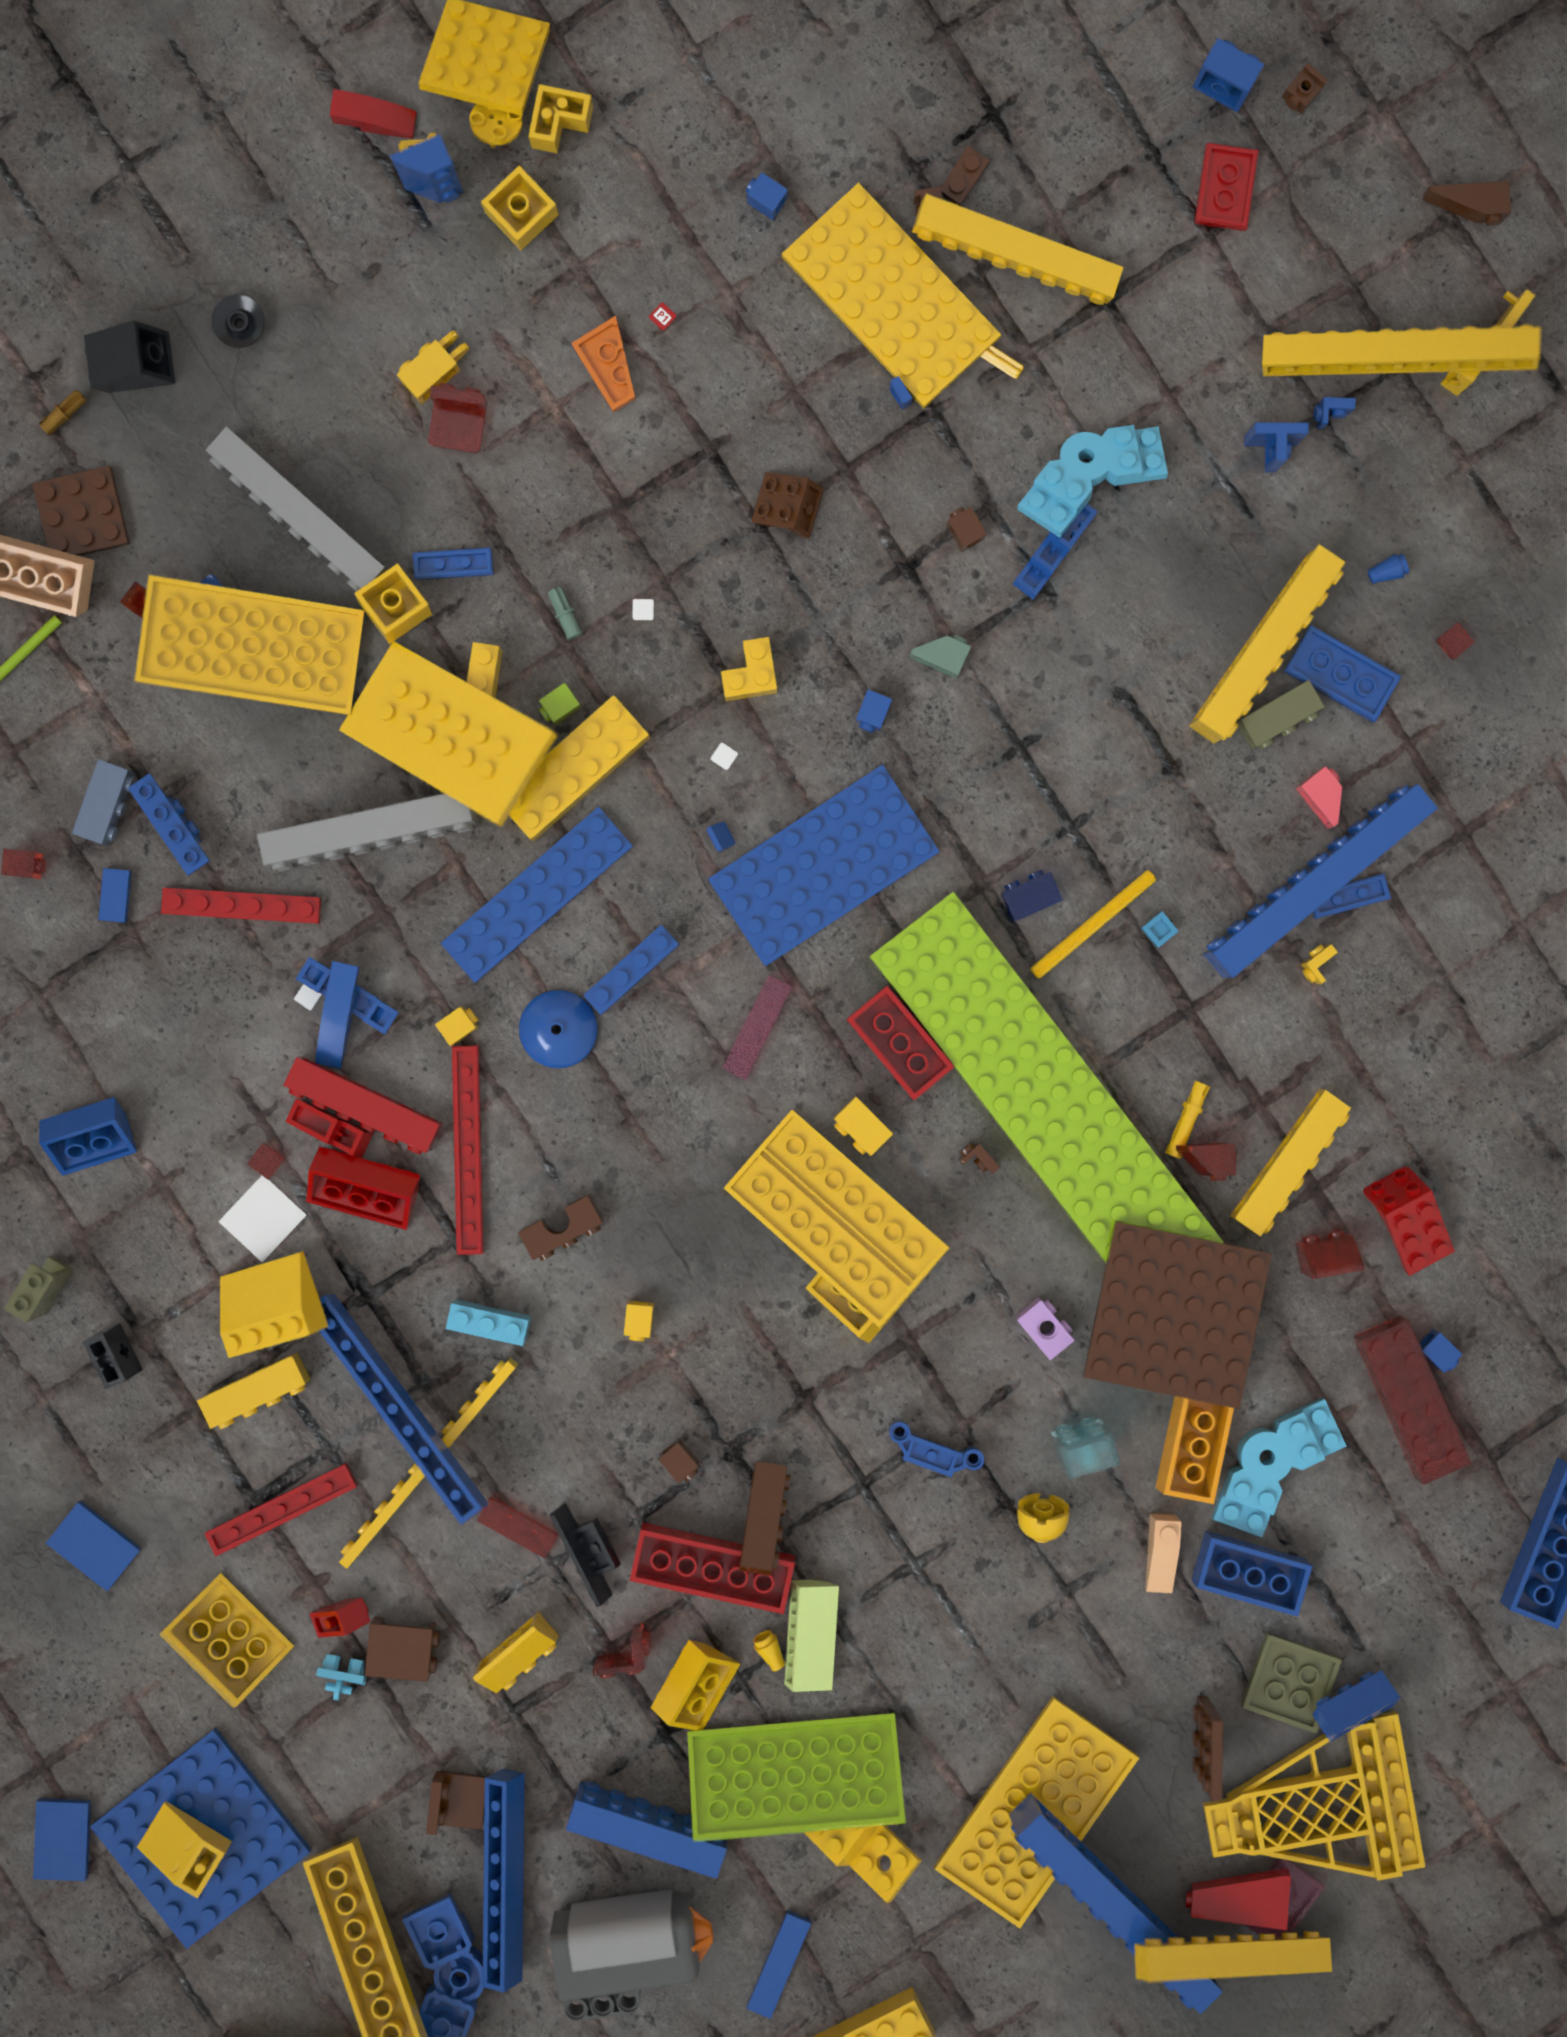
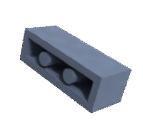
[72,759,136,846]

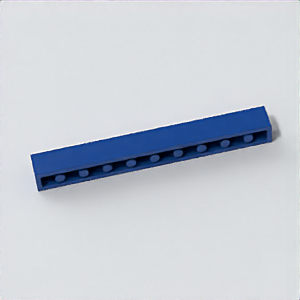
[319,1294,489,1525]

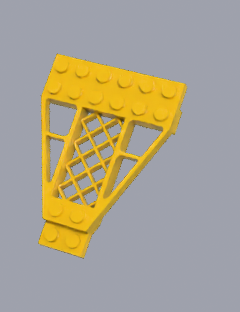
[1203,1711,1425,1881]

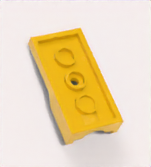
[1441,289,1535,396]

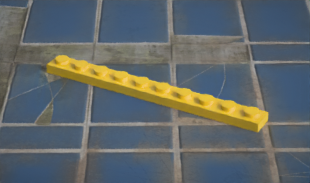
[339,1357,518,1569]

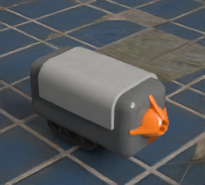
[550,1889,714,2021]

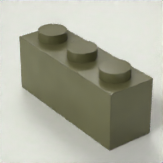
[1236,680,1325,750]

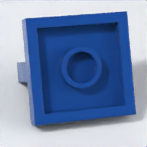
[1244,423,1309,472]

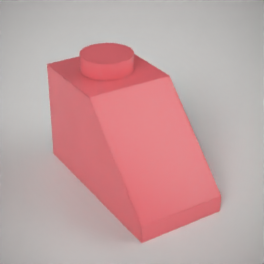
[1295,766,1342,829]

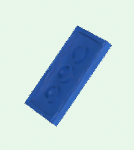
[1283,625,1401,723]

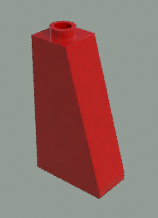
[1185,1868,1291,1930]

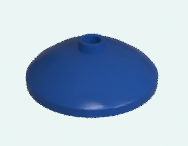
[519,990,598,1068]

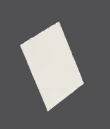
[219,1175,306,1262]

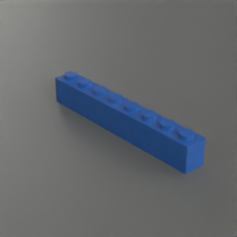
[483,1769,525,1993]

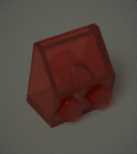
[1295,1230,1365,1279]

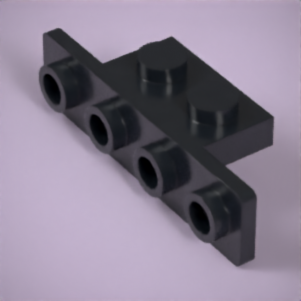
[550,1503,621,1607]

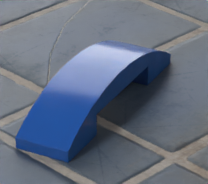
[296,957,399,1035]

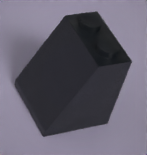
[84,320,175,393]

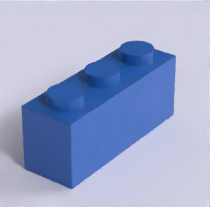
[1312,1670,1400,1743]

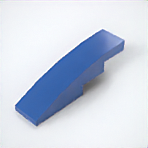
[1013,504,1098,599]
[315,961,360,1069]

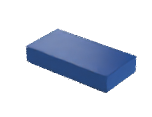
[98,868,132,923]

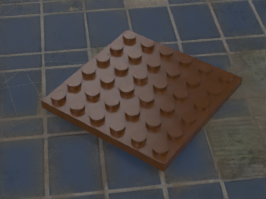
[1083,1221,1272,1409]

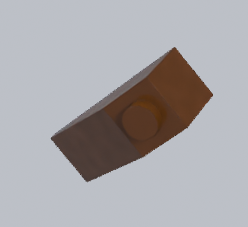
[1423,181,1511,226]

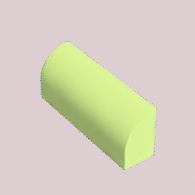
[784,1580,839,1692]

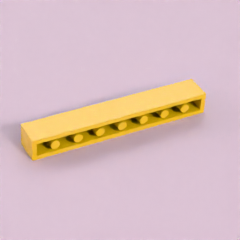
[912,194,1123,305]
[1135,1931,1332,1982]

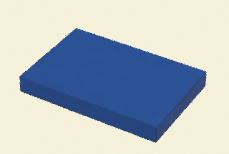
[46,1500,142,1591]
[33,1798,91,1881]

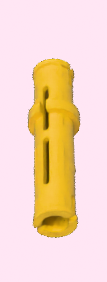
[1165,1081,1210,1159]

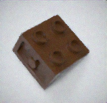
[752,472,824,539]
[426,1771,486,1835]

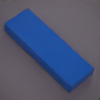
[412,548,494,580]
[1312,874,1391,919]

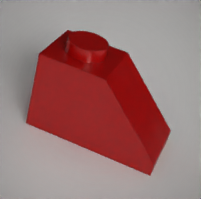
[309,1597,371,1638]

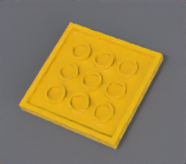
[419,0,550,116]

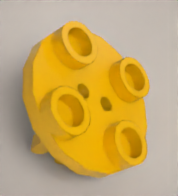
[469,104,522,149]

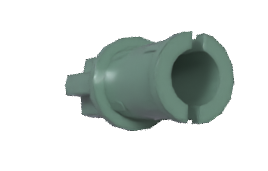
[548,587,583,640]

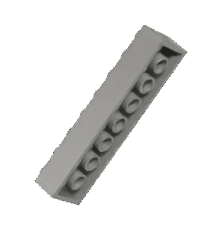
[257,794,479,872]

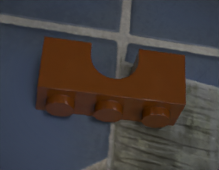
[518,1193,604,1261]

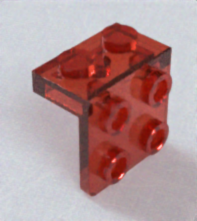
[428,384,488,453]
[592,1623,652,1678]

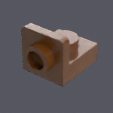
[958,1142,1000,1174]

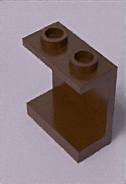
[365,1617,440,1682]

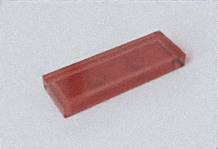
[477,1496,558,1558]

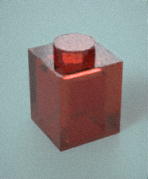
[1,849,46,880]

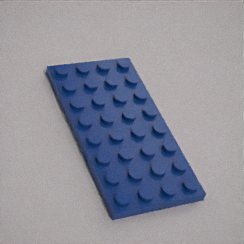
[708,765,940,966]

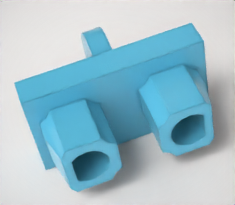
[316,1654,367,1701]

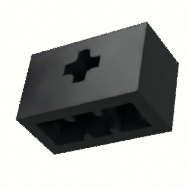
[83,1323,143,1389]

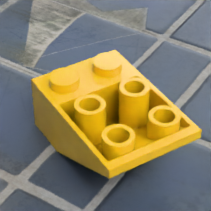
[137,1801,233,1898]

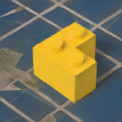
[528,84,593,153]
[721,637,777,701]

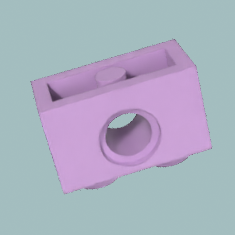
[1014,1297,1074,1360]

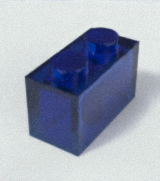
[1000,870,1063,922]

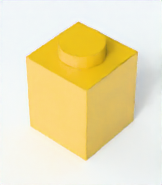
[435,1006,479,1046]
[624,1300,654,1341]

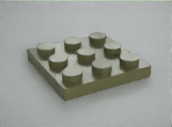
[1241,1632,1342,1733]

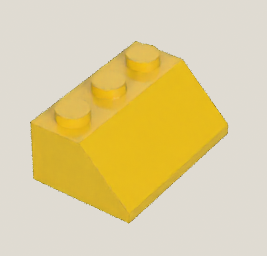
[473,1612,559,1694]
[650,1640,740,1731]

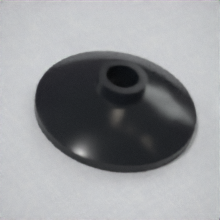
[211,294,265,348]

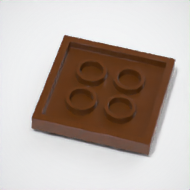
[32,466,130,556]
[1192,1696,1223,1801]

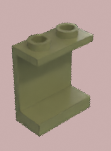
[4,1256,74,1323]

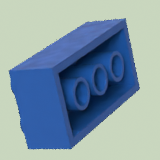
[1191,1530,1313,1617]

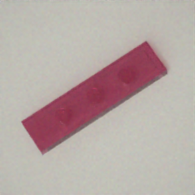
[722,975,792,1080]

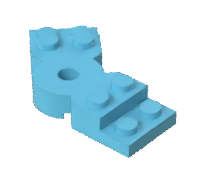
[1017,425,1168,538]
[1212,1397,1346,1537]

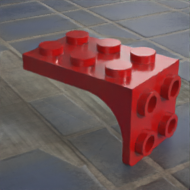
[1363,1166,1455,1276]

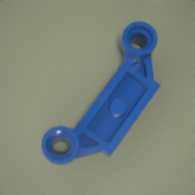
[889,1420,984,1478]

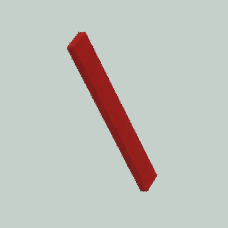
[452,1045,484,1255]

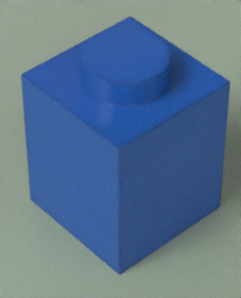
[746,172,788,220]
[855,690,892,733]
[1415,1329,1463,1373]

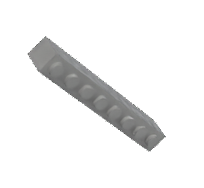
[206,427,387,592]

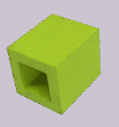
[539,683,582,725]

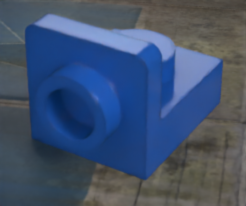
[1313,397,1356,429]

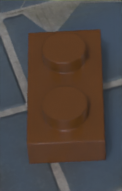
[941,146,990,206]

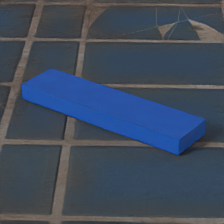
[747,1910,811,2019]

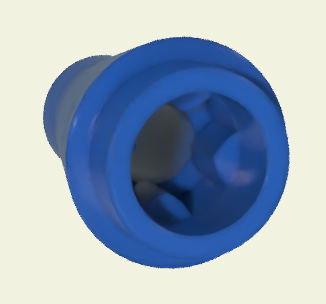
[1367,554,1409,584]

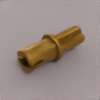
[38,390,87,436]

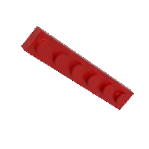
[161,888,322,924]
[204,1462,358,1557]

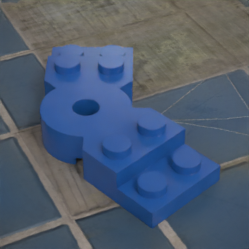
[402,1893,484,2037]

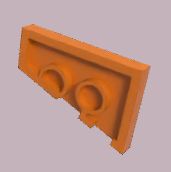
[571,316,635,413]

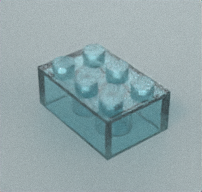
[1050,1417,1121,1479]

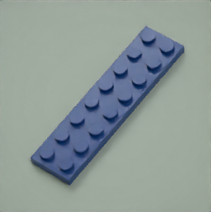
[440,807,633,983]

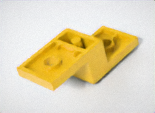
[803,1825,922,1903]

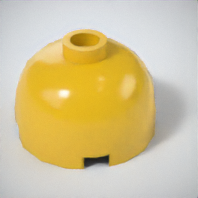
[1017,1493,1070,1543]

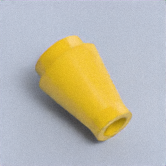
[753,1630,786,1671]

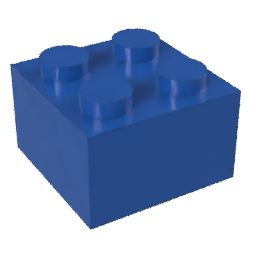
[1193,38,1264,113]

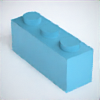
[446,1299,532,1346]

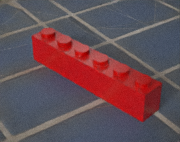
[283,1056,443,1155]

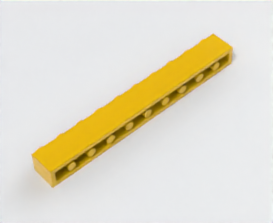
[1262,325,1540,376]

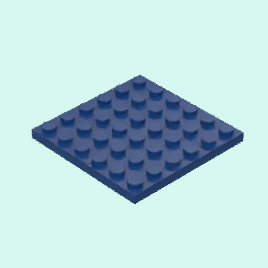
[90,1727,312,1949]

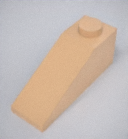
[1146,1513,1181,1593]

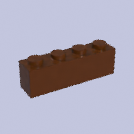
[739,1461,791,1576]

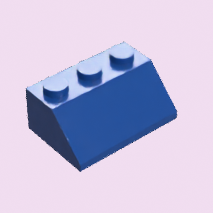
[390,134,464,203]
[39,1097,137,1176]

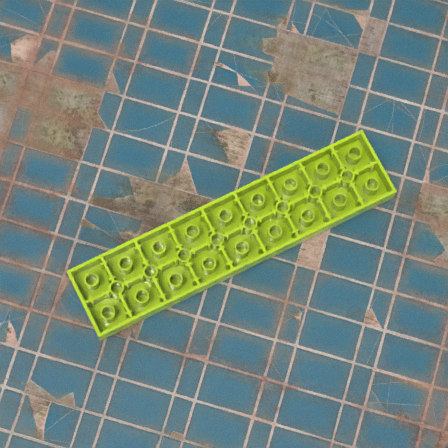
[869,892,1224,1264]

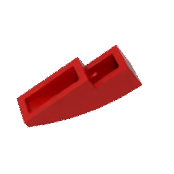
[330,89,417,139]
[285,1098,373,1157]

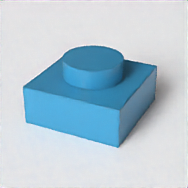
[1141,911,1179,948]

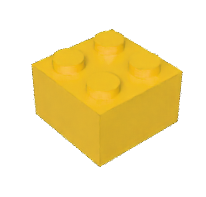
[481,166,559,251]
[354,563,432,644]

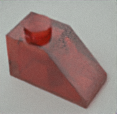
[1176,1142,1236,1181]

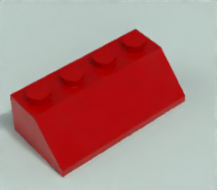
[306,1146,420,1230]

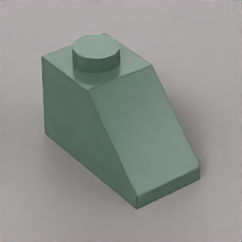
[909,635,971,679]

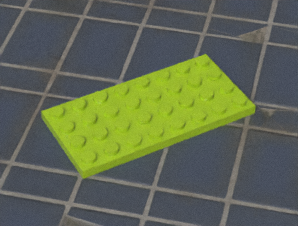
[687,1713,906,1842]

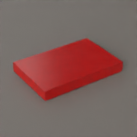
[1194,143,1259,231]

